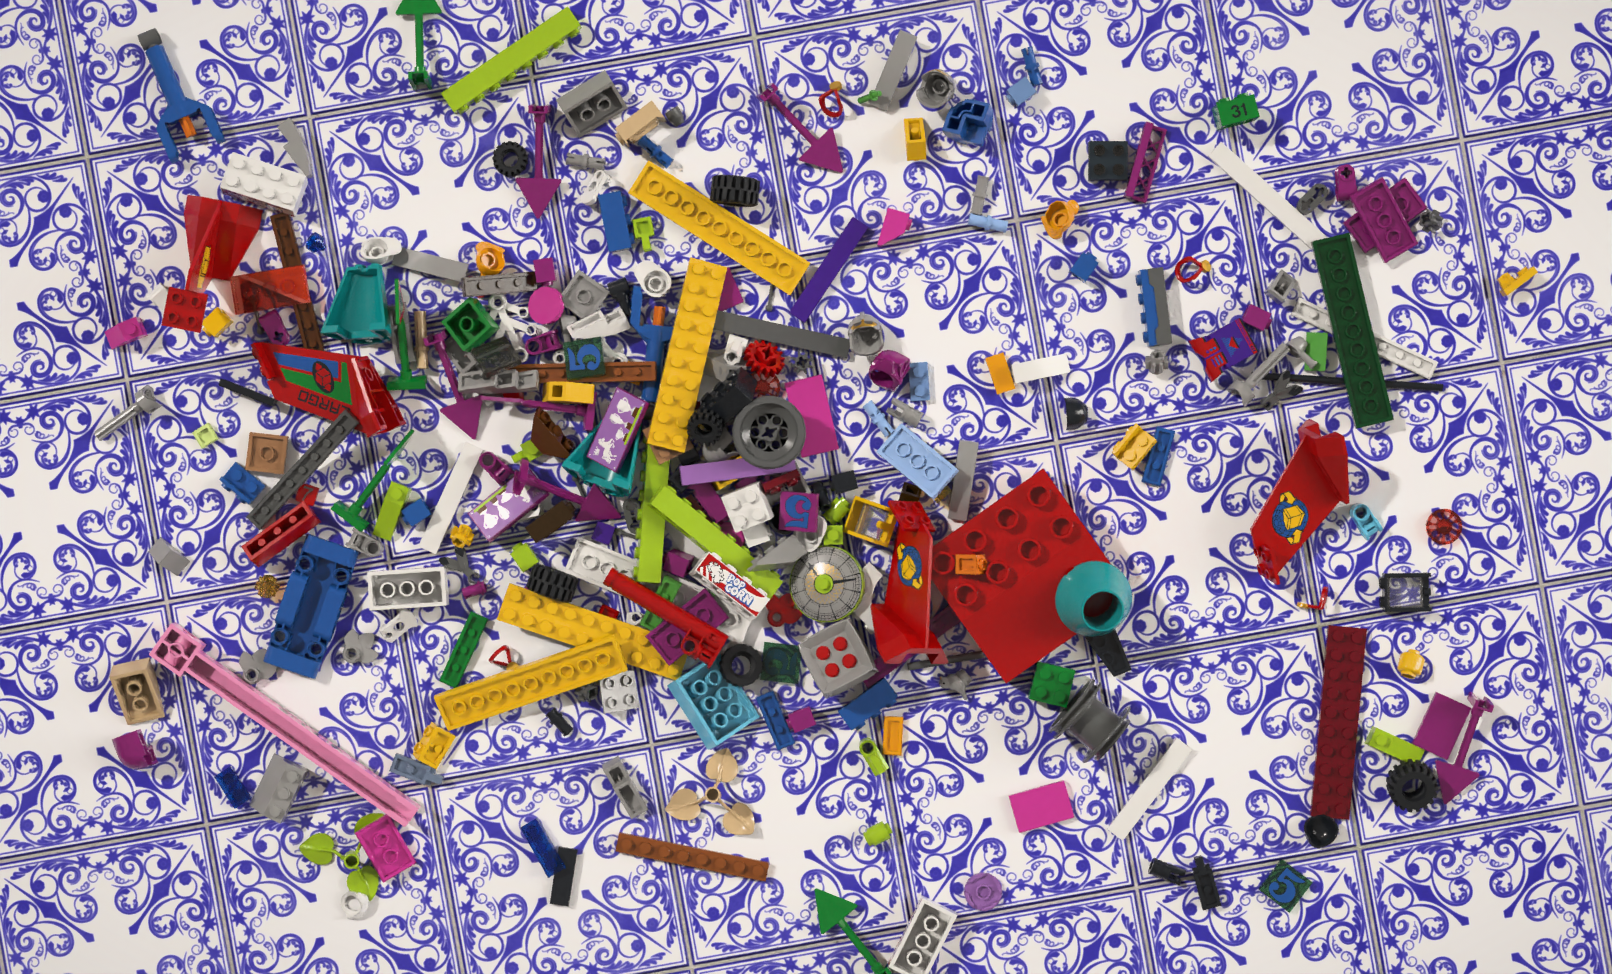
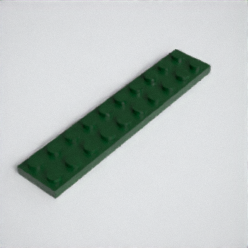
[1311,233,1394,429]

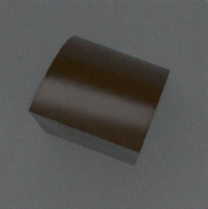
[898,482,922,502]

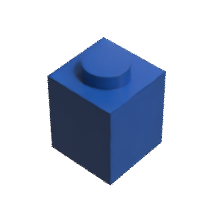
[1069,252,1098,283]
[401,498,433,527]

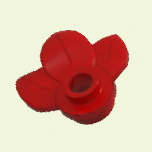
[766,593,802,627]

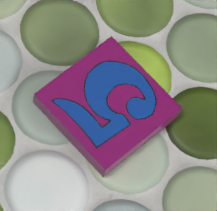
[779,491,819,533]

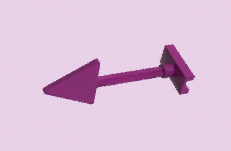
[756,83,843,173]
[516,104,562,219]
[423,328,483,440]
[481,392,597,432]
[512,458,621,521]
[1435,692,1494,804]

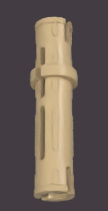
[414,311,429,369]

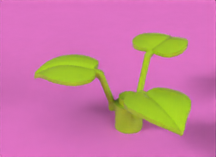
[299,813,384,901]

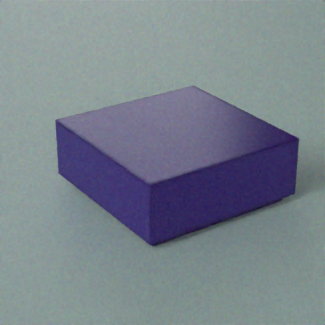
[591,521,616,545]

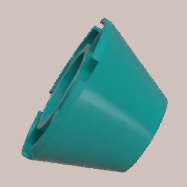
[1055,561,1132,637]

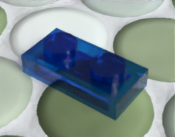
[214,766,252,809]

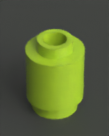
[823,497,850,525]
[863,821,893,846]

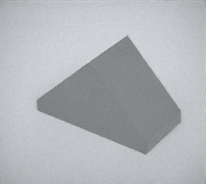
[1263,269,1297,304]
[148,537,190,576]

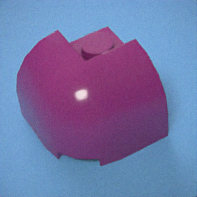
[112,729,158,770]

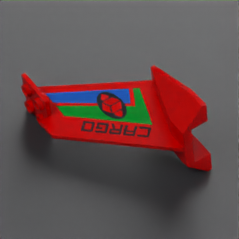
[250,341,406,438]

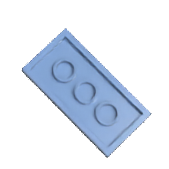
[876,423,959,500]

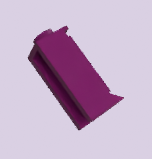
[687,483,729,525]

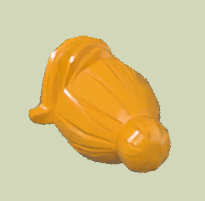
[1040,200,1079,239]
[475,242,505,276]

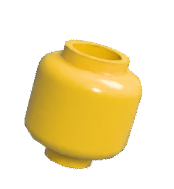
[1397,649,1425,679]

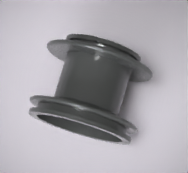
[732,396,806,469]
[1048,678,1131,764]

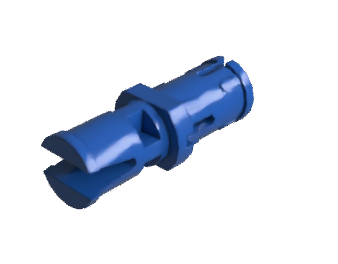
[1021,46,1043,87]
[637,135,674,169]

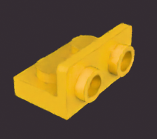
[1112,423,1157,471]
[413,722,456,769]

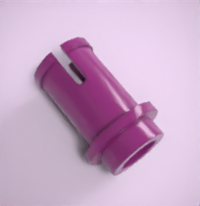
[462,580,487,599]

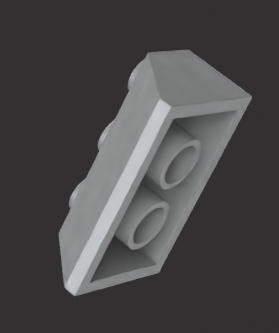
[556,70,628,138]
[249,753,309,824]

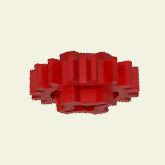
[743,340,785,378]

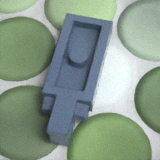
[389,753,444,785]

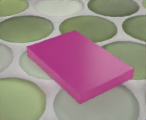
[1008,780,1074,833]
[355,814,416,883]

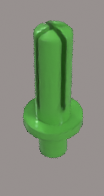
[857,90,882,104]

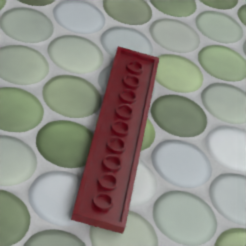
[1310,625,1367,820]

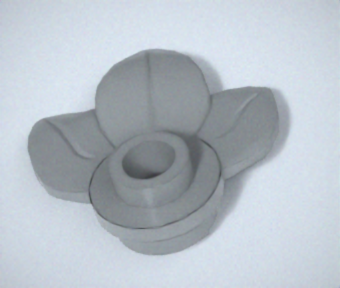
[342,629,379,664]
[239,648,277,684]

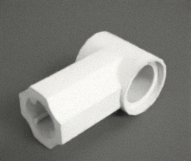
[723,334,748,365]

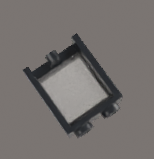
[1379,572,1432,612]

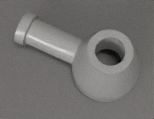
[559,315,577,351]
[1286,336,1318,369]

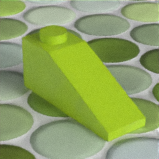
[373,481,412,541]
[1364,726,1425,762]

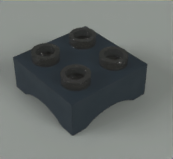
[1088,141,1128,181]

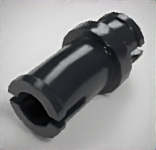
[811,481,832,512]
[545,707,574,737]

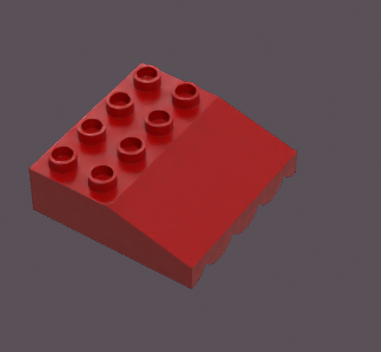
[931,469,1133,683]

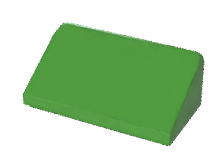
[1304,332,1328,372]

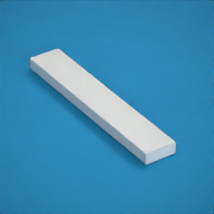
[418,442,483,554]
[1107,737,1192,841]

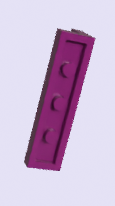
[1123,121,1167,203]

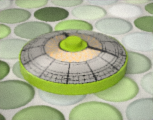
[789,545,865,622]

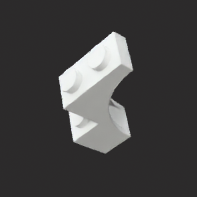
[851,562,883,635]

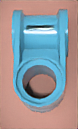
[1349,504,1383,541]

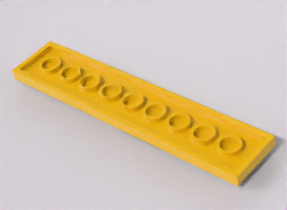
[628,160,811,295]
[646,257,727,453]
[497,583,690,680]
[434,634,628,731]

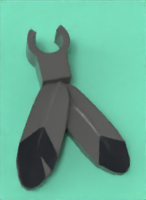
[1260,370,1303,411]
[439,546,480,584]

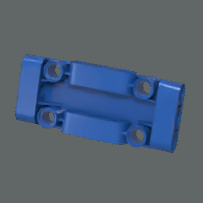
[263,534,359,679]

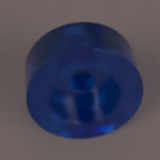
[306,232,326,253]

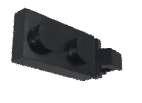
[1192,855,1222,911]

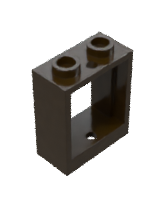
[525,500,576,543]

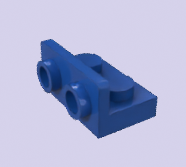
[219,462,266,504]

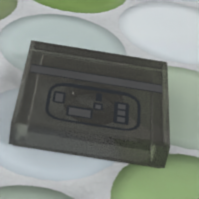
[470,336,522,378]

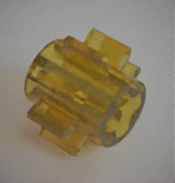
[255,575,280,598]

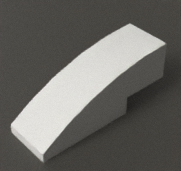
[566,308,631,339]
[1011,354,1070,384]

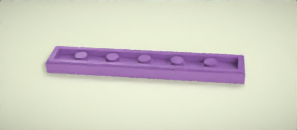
[679,458,796,486]

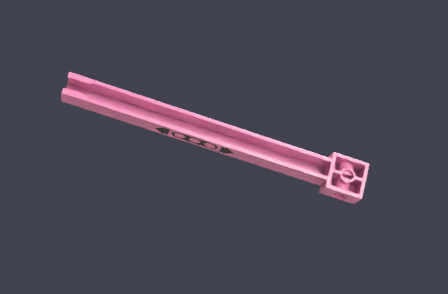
[149,622,421,827]

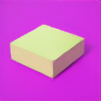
[192,422,219,449]

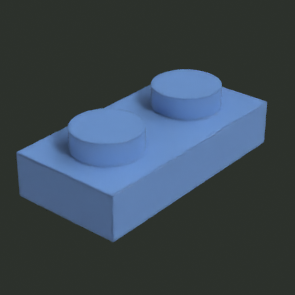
[909,362,930,401]

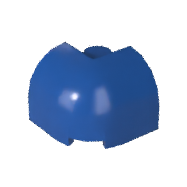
[942,99,993,147]

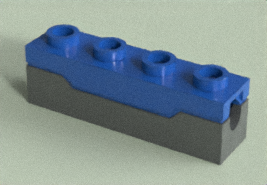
[1135,267,1172,347]

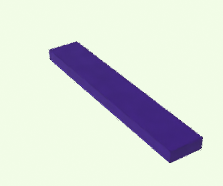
[789,217,869,323]

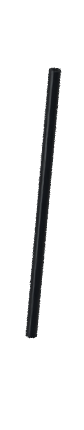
[1251,372,1443,391]

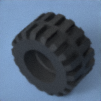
[710,175,760,207]
[526,564,579,603]
[1386,759,1438,812]

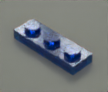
[520,818,566,878]

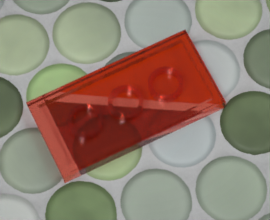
[229,264,311,315]

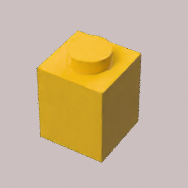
[202,307,234,338]

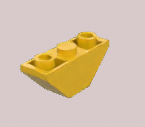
[542,382,595,404]

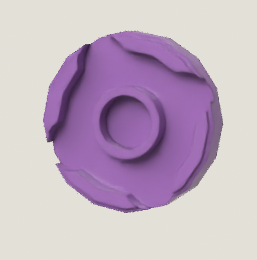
[964,872,1002,911]

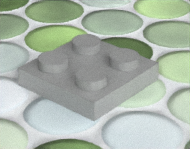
[561,270,610,319]

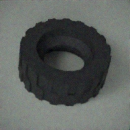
[719,644,763,687]

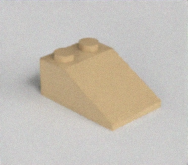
[109,657,165,725]

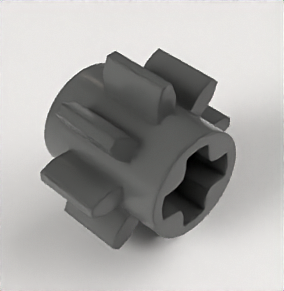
[1418,209,1444,233]
[791,351,814,374]
[574,682,598,703]

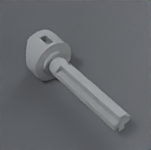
[1226,342,1290,407]
[94,385,162,441]

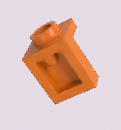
[956,554,987,575]

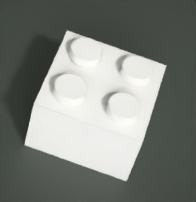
[721,481,774,533]

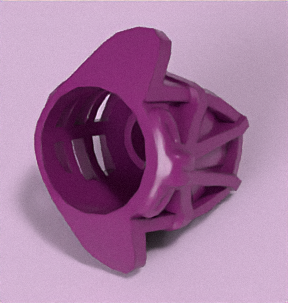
[868,350,911,392]

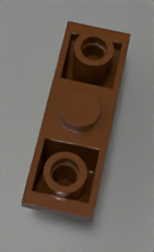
[531,406,575,459]

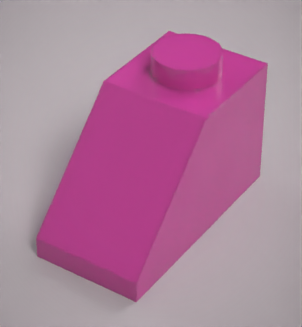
[877,208,912,247]
[105,317,148,350]

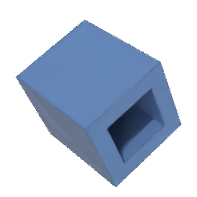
[1005,76,1037,107]

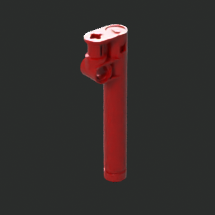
[603,567,729,669]

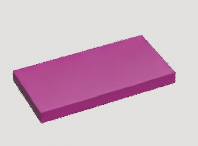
[785,374,839,458]

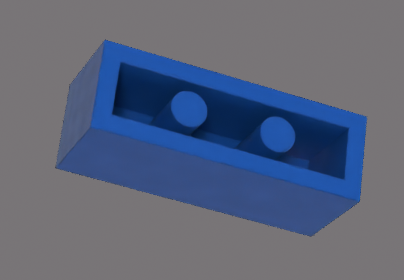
[598,191,635,253]
[838,677,898,731]

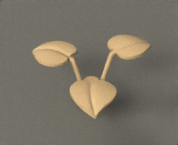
[665,748,755,835]

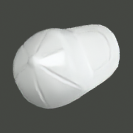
[360,237,402,264]
[634,260,671,297]
[793,515,827,552]

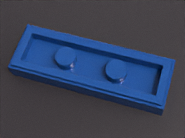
[1141,426,1175,487]
[756,690,795,751]

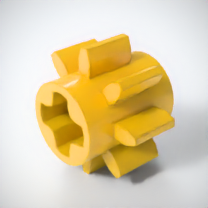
[449,524,475,548]

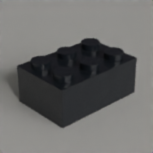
[697,367,758,431]

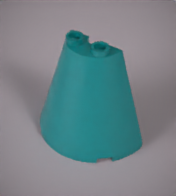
[321,263,392,344]
[562,419,643,497]

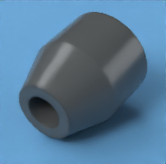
[665,106,684,127]

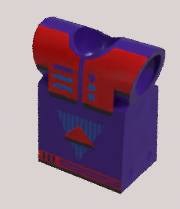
[1188,318,1259,383]

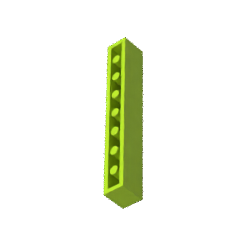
[441,6,582,114]
[632,434,670,584]
[647,486,783,599]

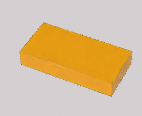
[985,352,1016,395]
[882,716,903,756]

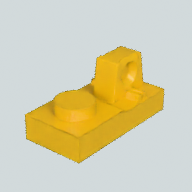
[1497,266,1538,297]

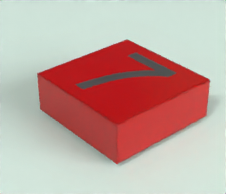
[295,483,320,506]

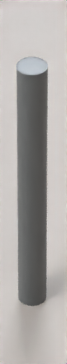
[907,651,984,671]

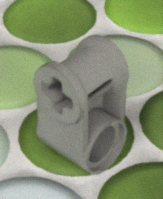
[345,527,384,557]

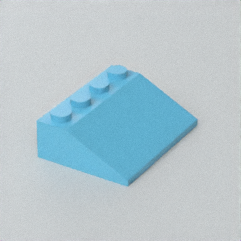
[667,653,760,750]

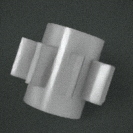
[1145,351,1169,375]

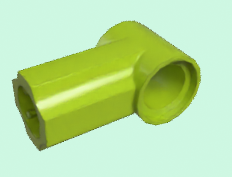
[859,738,889,776]

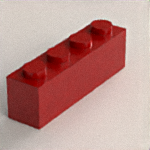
[241,501,321,567]

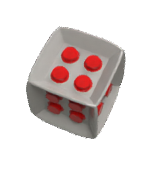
[797,618,879,699]

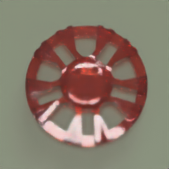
[750,371,781,397]
[1425,509,1462,545]

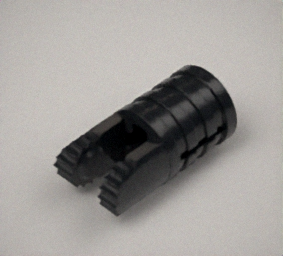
[1148,858,1186,885]

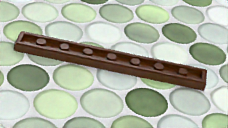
[270,213,325,351]

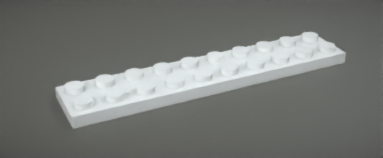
[564,536,751,644]

